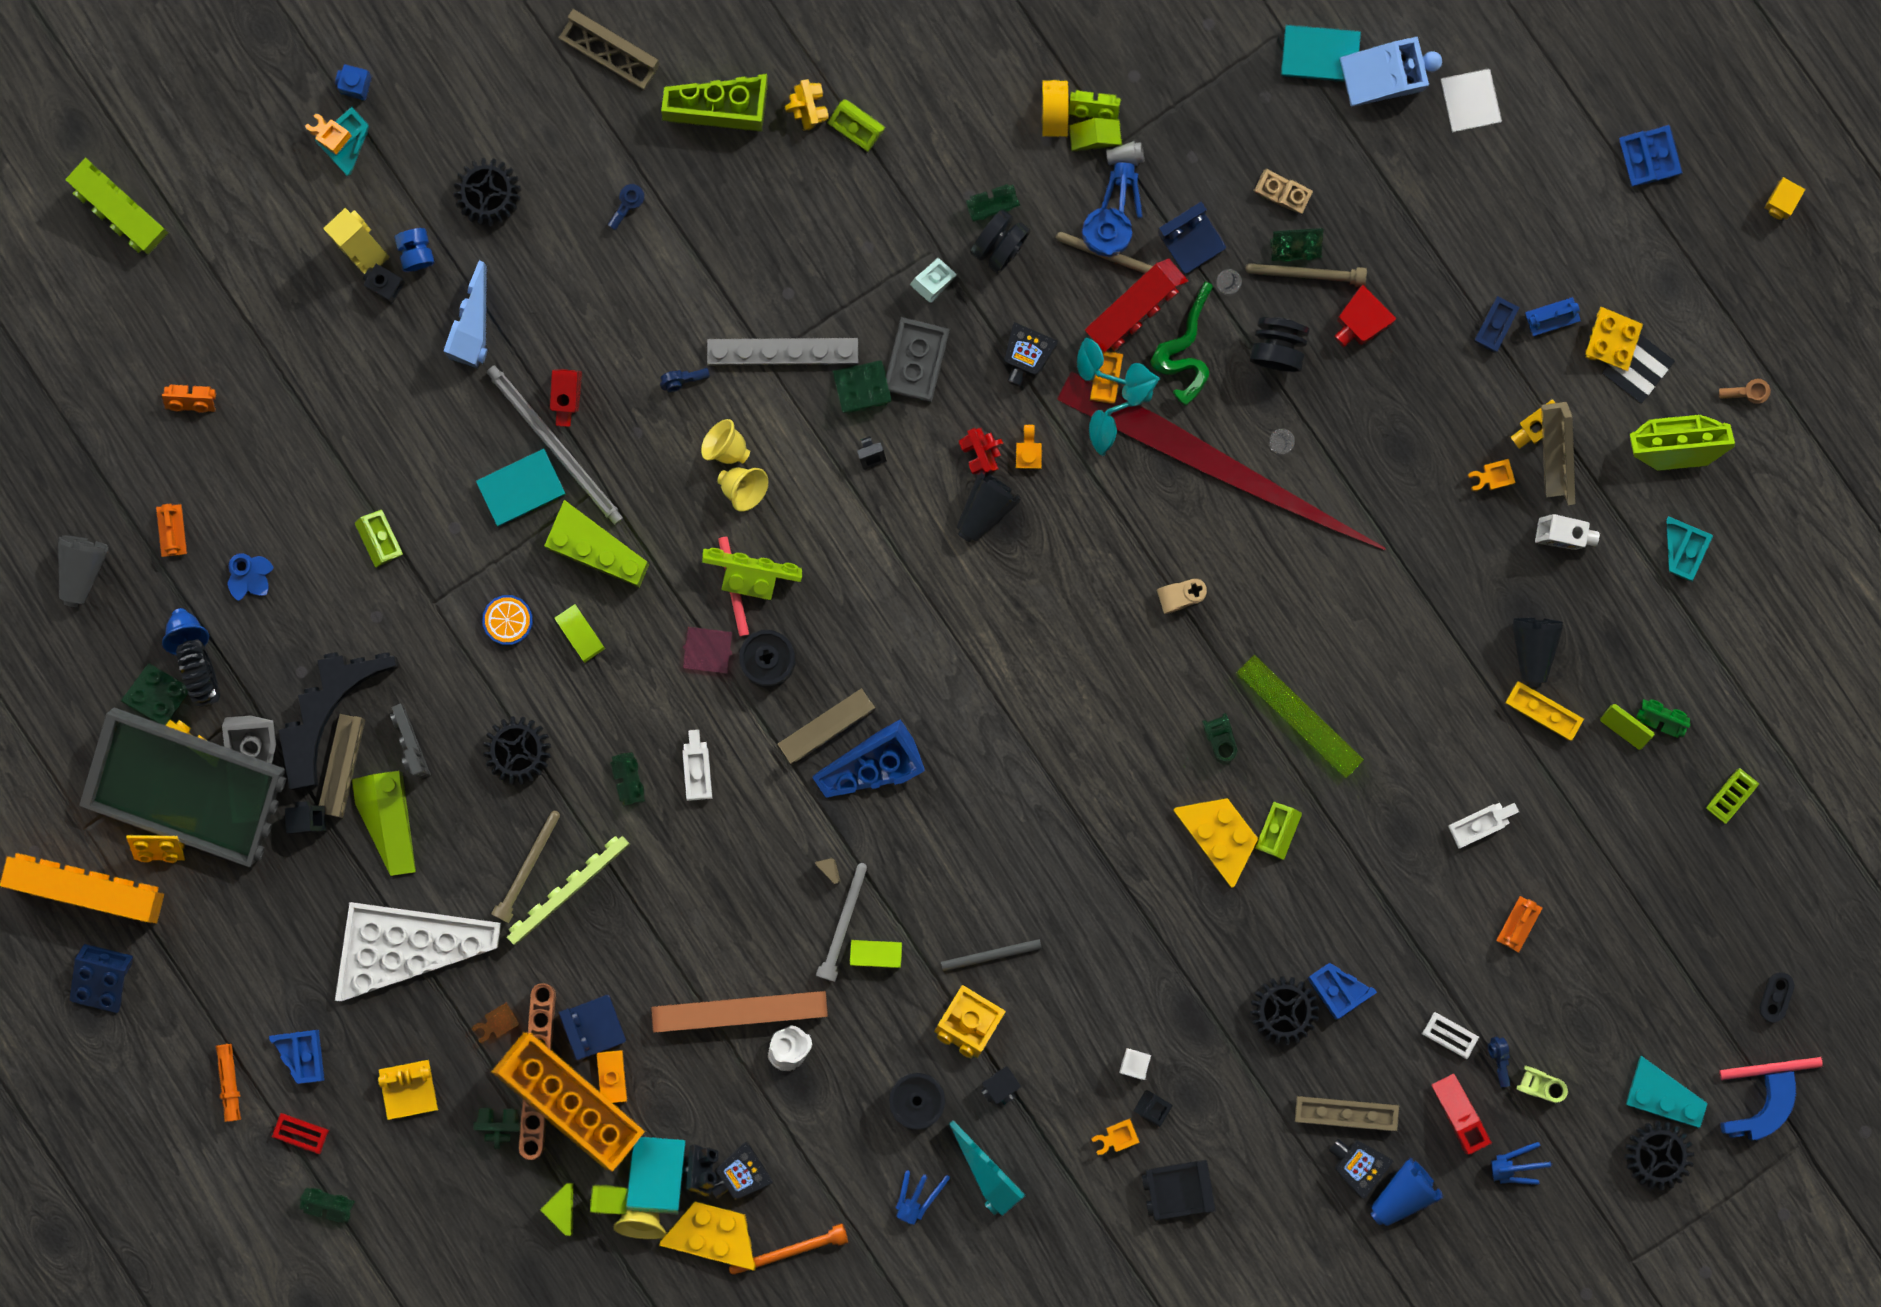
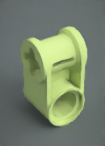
[1516,1065,1568,1102]

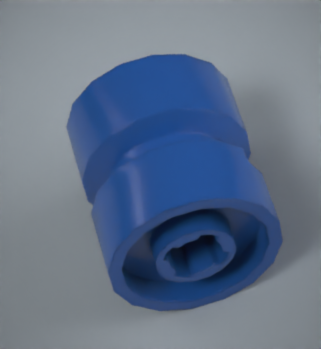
[394,228,435,272]

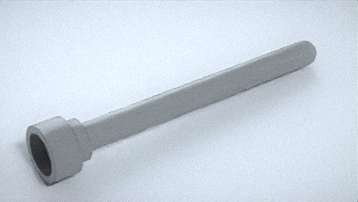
[816,863,867,982]

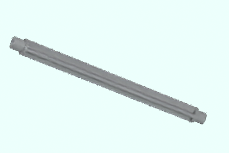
[486,365,623,525]

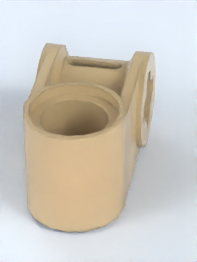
[1157,579,1207,614]

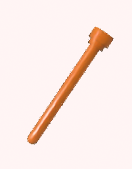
[729,1223,849,1274]

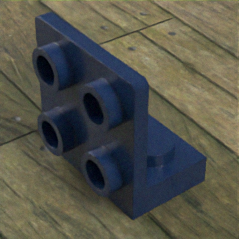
[1158,201,1226,274]
[70,944,133,1013]
[559,995,626,1060]

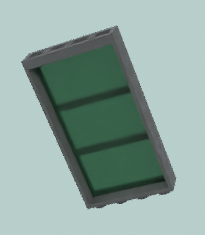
[79,707,286,867]

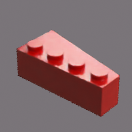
[1085,259,1188,352]

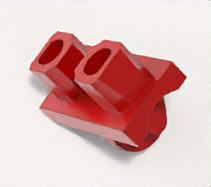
[959,428,1004,474]

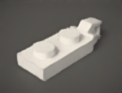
[683,730,713,801]
[1448,803,1519,849]

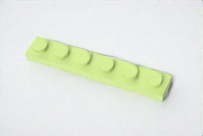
[507,836,630,945]

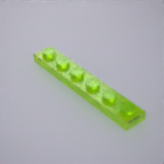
[1236,655,1364,778]

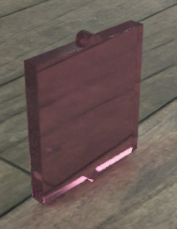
[683,627,732,674]

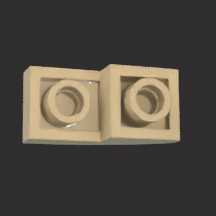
[1254,169,1313,214]

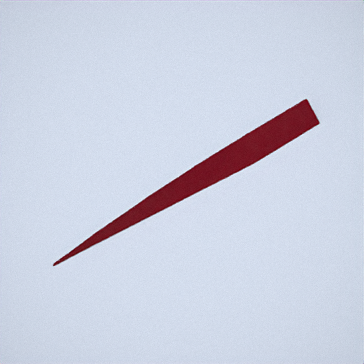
[1057,372,1386,550]

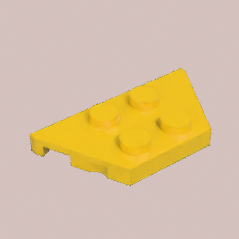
[1173,798,1258,888]
[659,1202,756,1270]

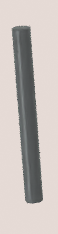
[941,939,1042,972]

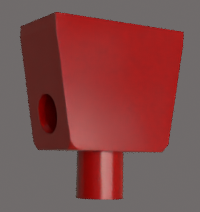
[1334,285,1396,347]
[550,369,582,427]

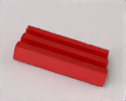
[272,1113,329,1154]

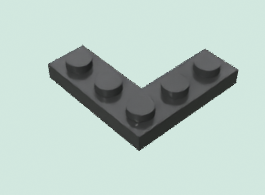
[390,704,431,779]

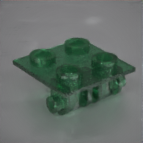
[1270,228,1324,262]
[833,360,892,415]
[121,663,188,725]

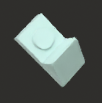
[910,258,957,303]

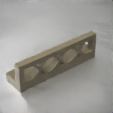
[559,9,660,90]
[1541,402,1575,505]
[778,688,876,765]
[319,714,365,818]

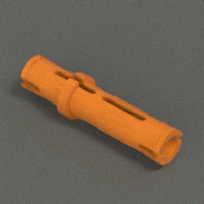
[216,1044,241,1122]

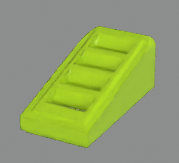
[1706,768,1759,824]

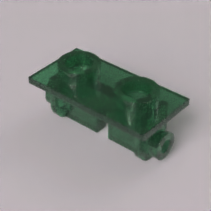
[966,183,1020,222]
[610,752,645,806]
[299,1188,355,1224]

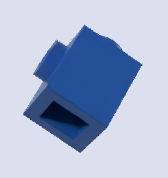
[335,64,372,100]

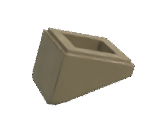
[814,858,841,884]

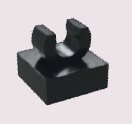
[857,436,887,470]

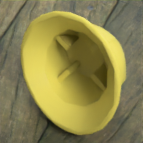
[701,419,750,464]
[717,468,768,512]
[613,1210,666,1239]

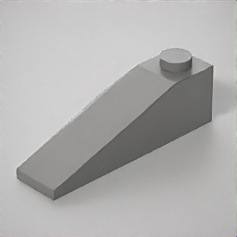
[222,716,276,823]

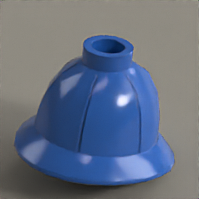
[162,608,209,655]

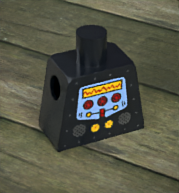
[1004,322,1058,387]
[1329,1139,1393,1199]
[711,1141,774,1199]

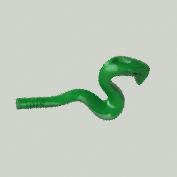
[1150,282,1213,406]

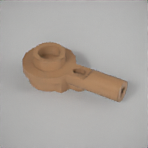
[1719,379,1770,404]

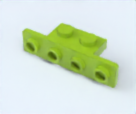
[702,548,802,600]

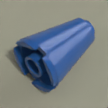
[1371,1158,1443,1226]

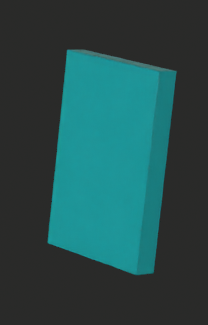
[1281,25,1361,81]
[476,449,566,527]
[627,1137,685,1214]

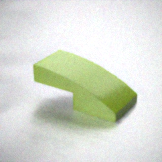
[555,604,605,663]

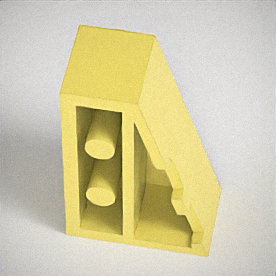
[323,208,389,274]

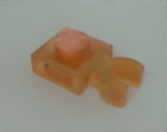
[471,1003,520,1042]

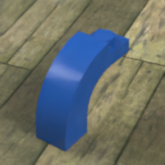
[1720,1071,1796,1140]

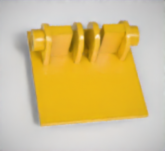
[1585,307,1643,371]
[126,835,185,863]
[378,1060,438,1120]

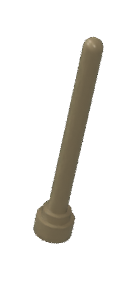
[1056,232,1153,274]
[1246,264,1367,288]
[491,811,560,923]

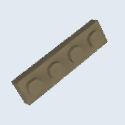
[1295,1096,1399,1131]

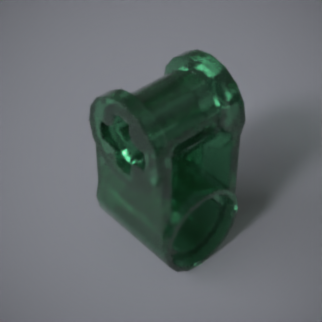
[1202,713,1237,764]

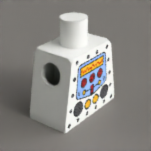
[1535,514,1600,550]

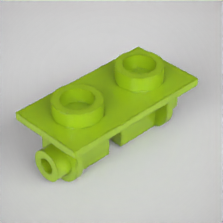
[1068,90,1121,120]

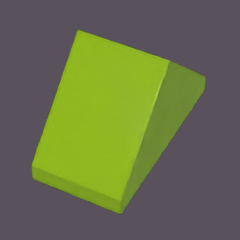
[1069,118,1122,151]
[541,1183,573,1236]
[590,1185,628,1214]

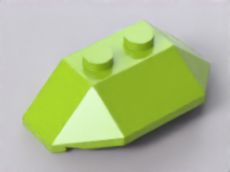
[1630,415,1735,471]

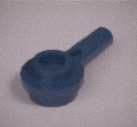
[607,184,644,230]
[660,368,710,392]
[1488,1036,1510,1087]

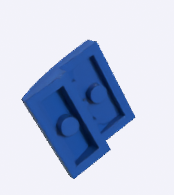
[1619,125,1683,186]

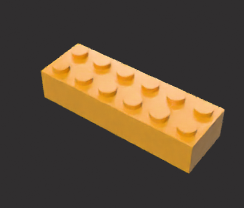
[0,853,164,923]
[492,1032,645,1171]

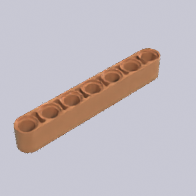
[519,983,556,1160]
[651,991,828,1032]

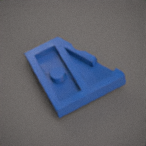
[1307,963,1377,1020]
[269,1030,324,1084]

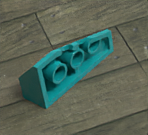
[950,1120,1025,1216]

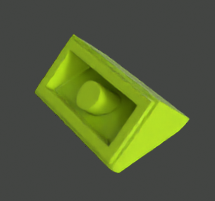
[828,100,885,152]
[355,509,403,567]
[1600,704,1655,750]
[1255,802,1302,859]
[850,940,902,968]

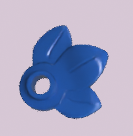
[228,554,274,601]

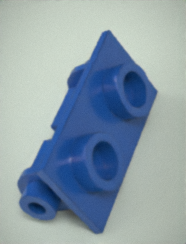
[1525,297,1581,336]

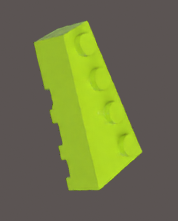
[661,74,767,131]
[65,157,168,255]
[544,500,649,588]

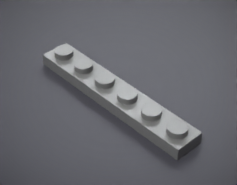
[707,338,858,365]

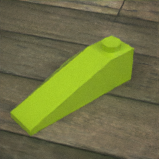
[352,771,416,876]

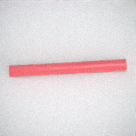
[718,537,749,637]
[1719,1057,1823,1080]

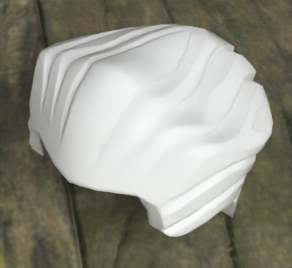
[768,1026,812,1071]

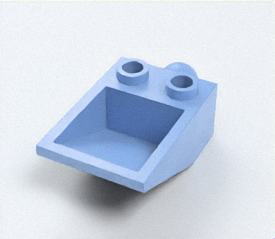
[1340,37,1442,106]

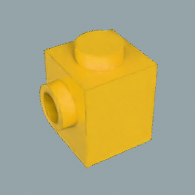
[1765,177,1805,220]

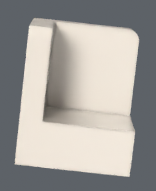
[1119,1048,1151,1080]

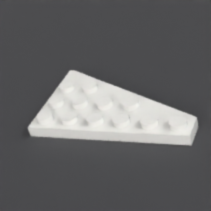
[335,902,501,1001]

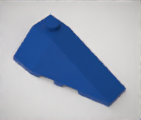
[812,719,925,798]

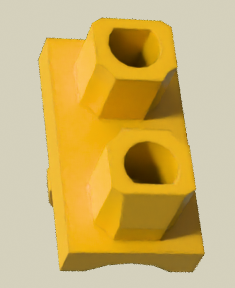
[785,79,829,130]

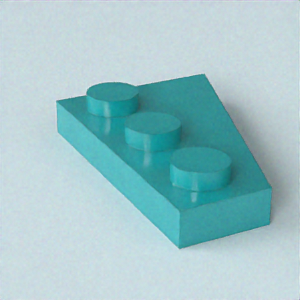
[1625,1056,1707,1128]

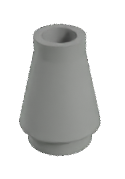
[1107,141,1144,166]

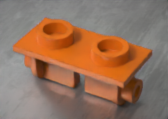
[162,384,216,413]
[156,504,187,557]
[1496,896,1542,953]

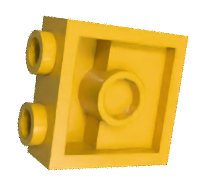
[934,985,1006,1058]

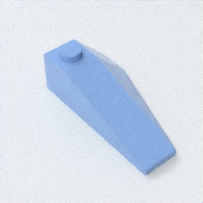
[444,261,488,368]

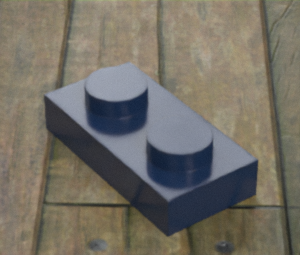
[1474,296,1520,353]

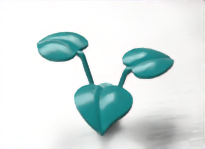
[1077,338,1160,456]

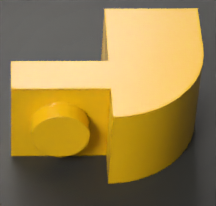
[1042,80,1068,136]

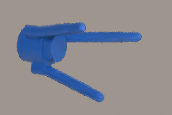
[1102,162,1142,218]
[1491,1142,1552,1185]
[896,1170,950,1224]

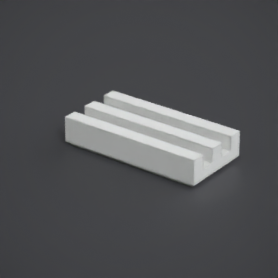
[1422,1012,1479,1059]

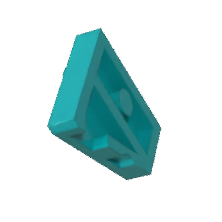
[315,107,369,177]
[1667,516,1713,582]

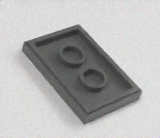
[883,317,950,402]

